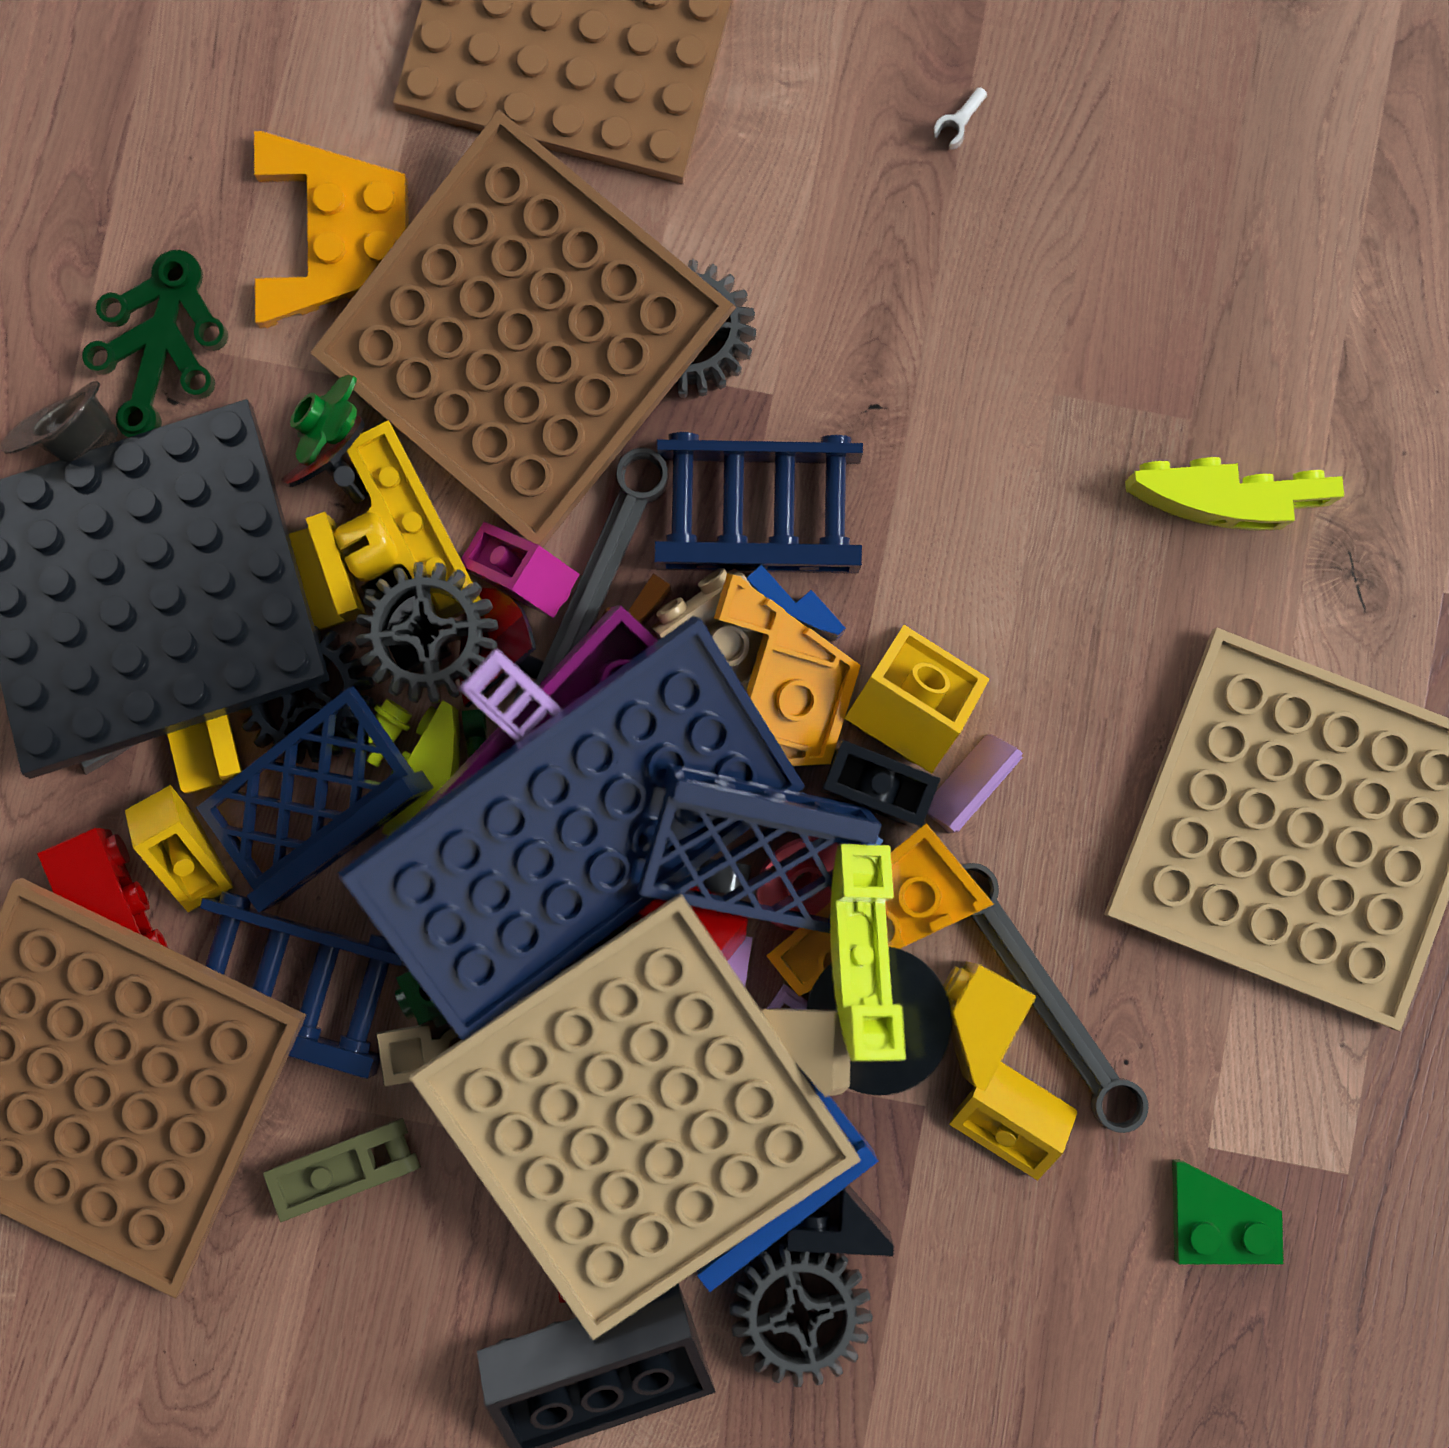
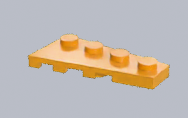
[766,823,994,996]

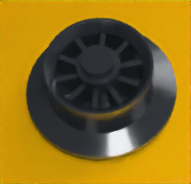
[806,947,952,1096]

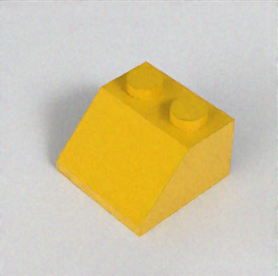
[844,625,990,774]
[943,961,1036,1092]

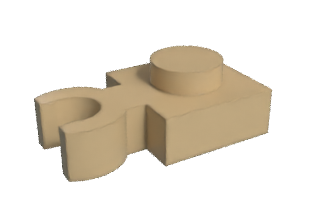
[376,1024,459,1087]

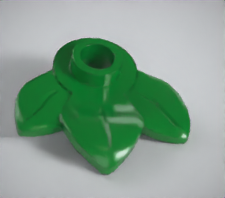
[290,375,357,466]

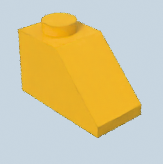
[125,785,233,912]

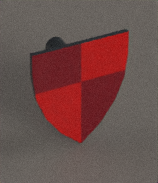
[281,415,369,504]
[459,588,543,708]

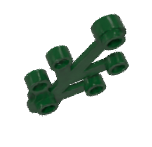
[82,250,228,438]

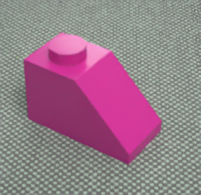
[461,521,580,618]

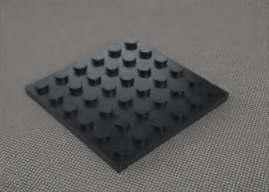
[0,399,330,779]

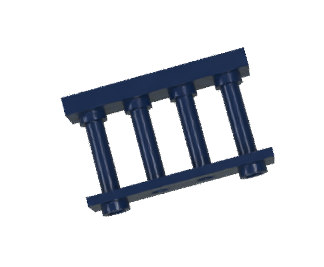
[655,432,863,574]
[200,891,406,1079]

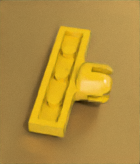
[334,420,482,619]

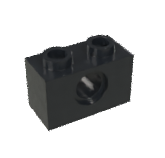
[820,740,941,830]

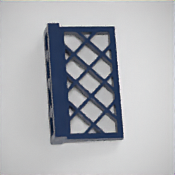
[196,687,434,913]
[637,764,882,933]

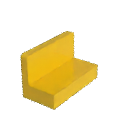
[289,512,366,631]
[167,714,242,794]
[949,1062,1077,1181]

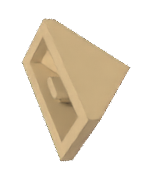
[761,1008,850,1097]

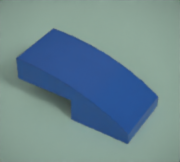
[747,565,846,641]

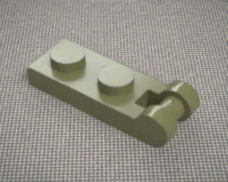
[263,1118,421,1223]

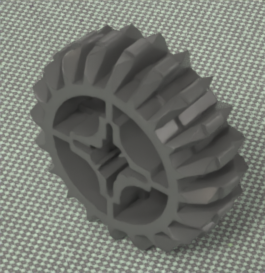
[676,259,756,398]
[355,562,498,704]
[730,1241,873,1387]

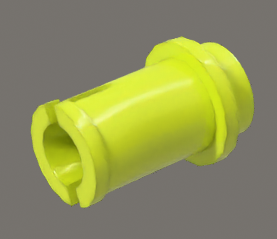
[351,698,412,767]

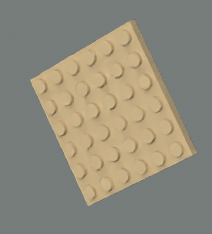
[1104,628,1449,1031]
[410,893,861,1340]

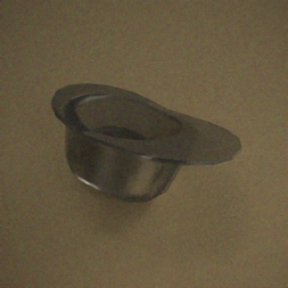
[0,381,118,462]

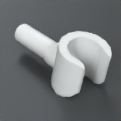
[934,87,987,150]

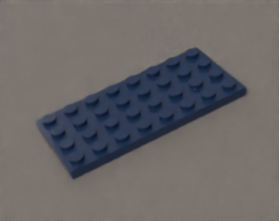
[338,615,805,1041]

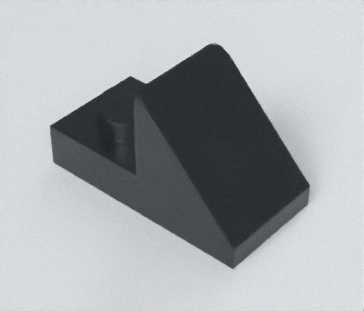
[786,1185,894,1257]

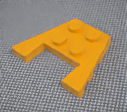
[254,131,409,328]
[714,573,861,766]

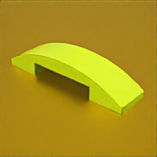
[830,844,906,1061]

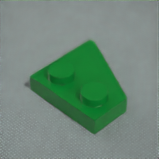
[1172,1159,1284,1265]

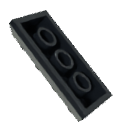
[477,1284,716,1448]

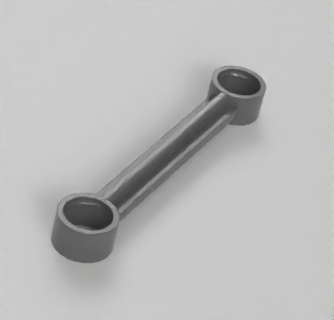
[513,448,668,703]
[962,863,1149,1133]

